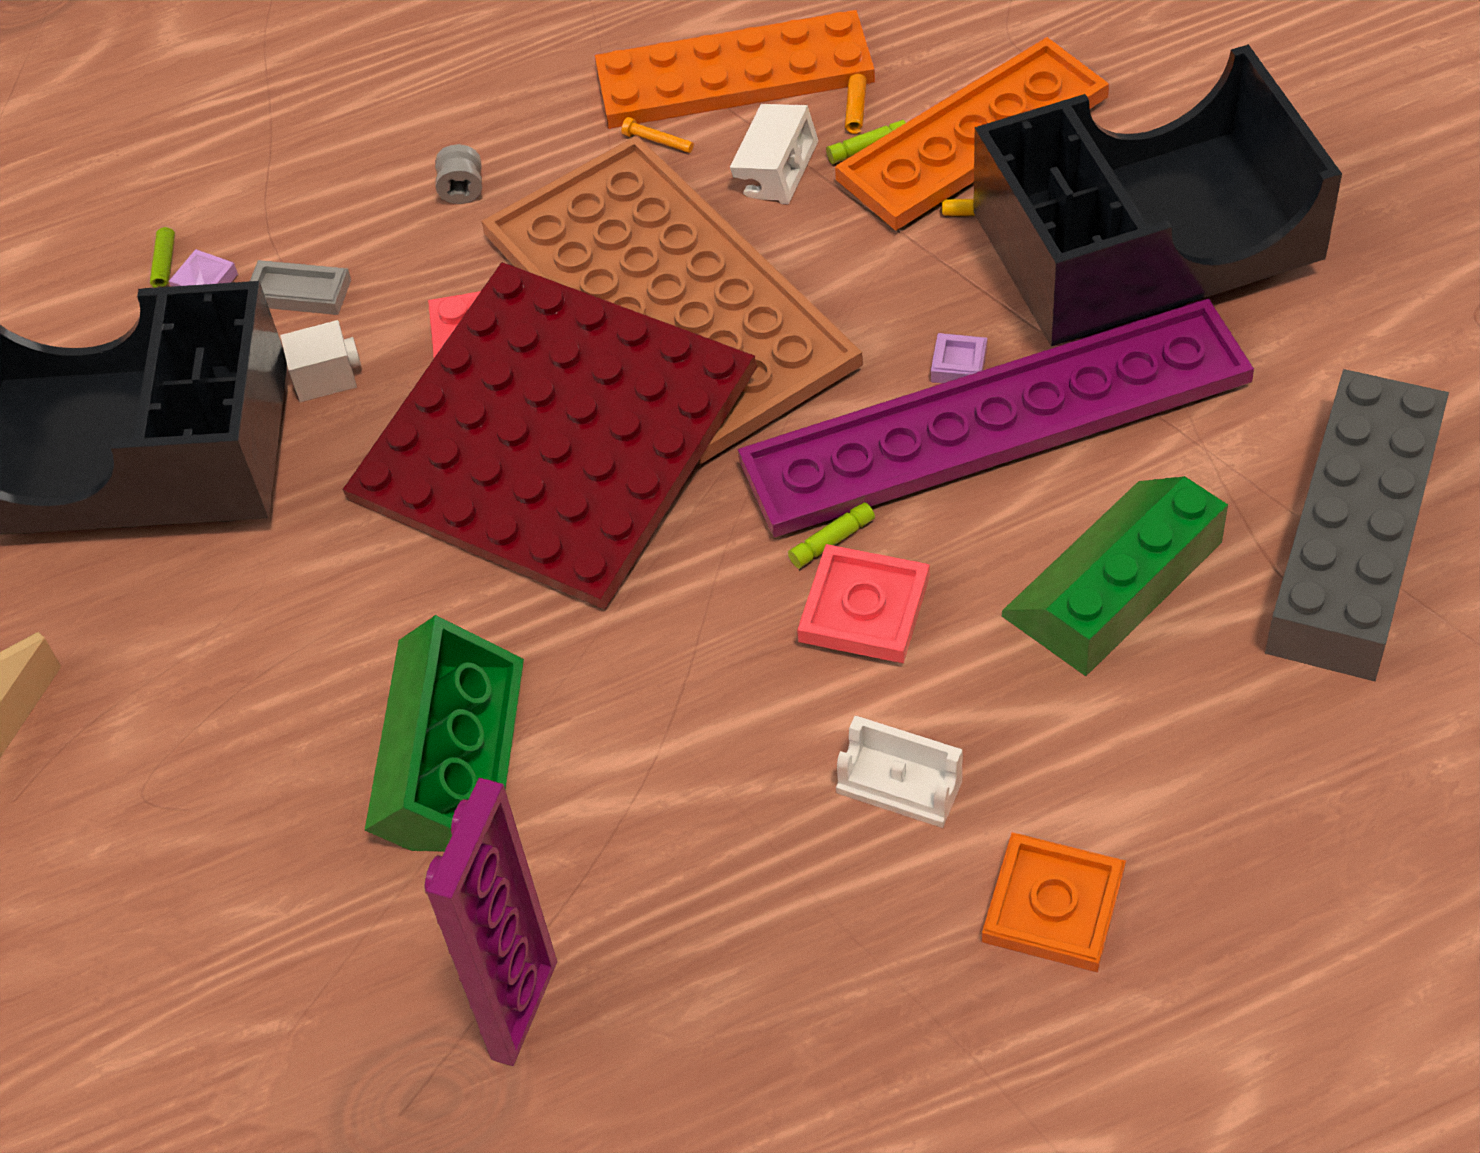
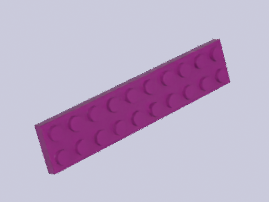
[738,298,1254,538]

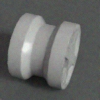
[435,144,482,204]

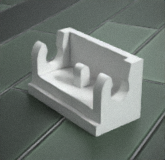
[730,104,819,204]
[836,716,963,828]

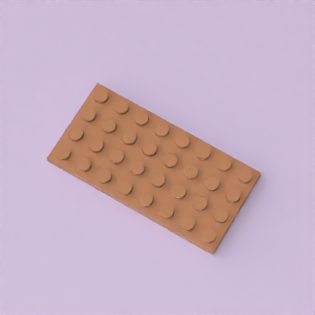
[481,135,863,464]

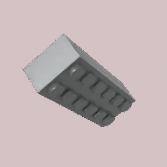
[1265,369,1449,682]

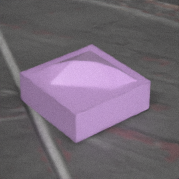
[169,249,238,287]

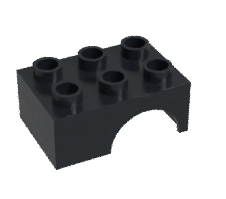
[973,44,1342,347]
[0,281,287,534]

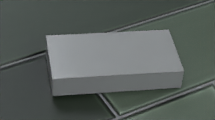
[250,260,351,315]

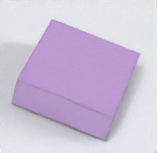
[931,333,987,383]

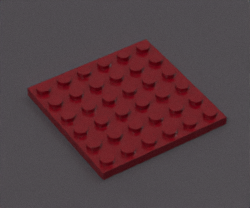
[342,262,757,610]

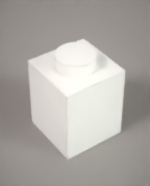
[280,320,361,402]

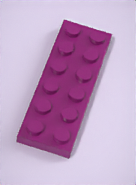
[424,777,558,1066]

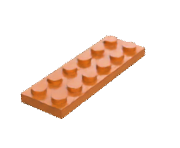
[595,10,875,129]
[835,37,1109,231]

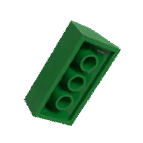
[1002,476,1228,676]
[364,615,524,852]

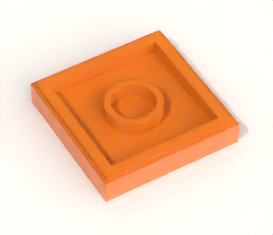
[981,832,1126,973]

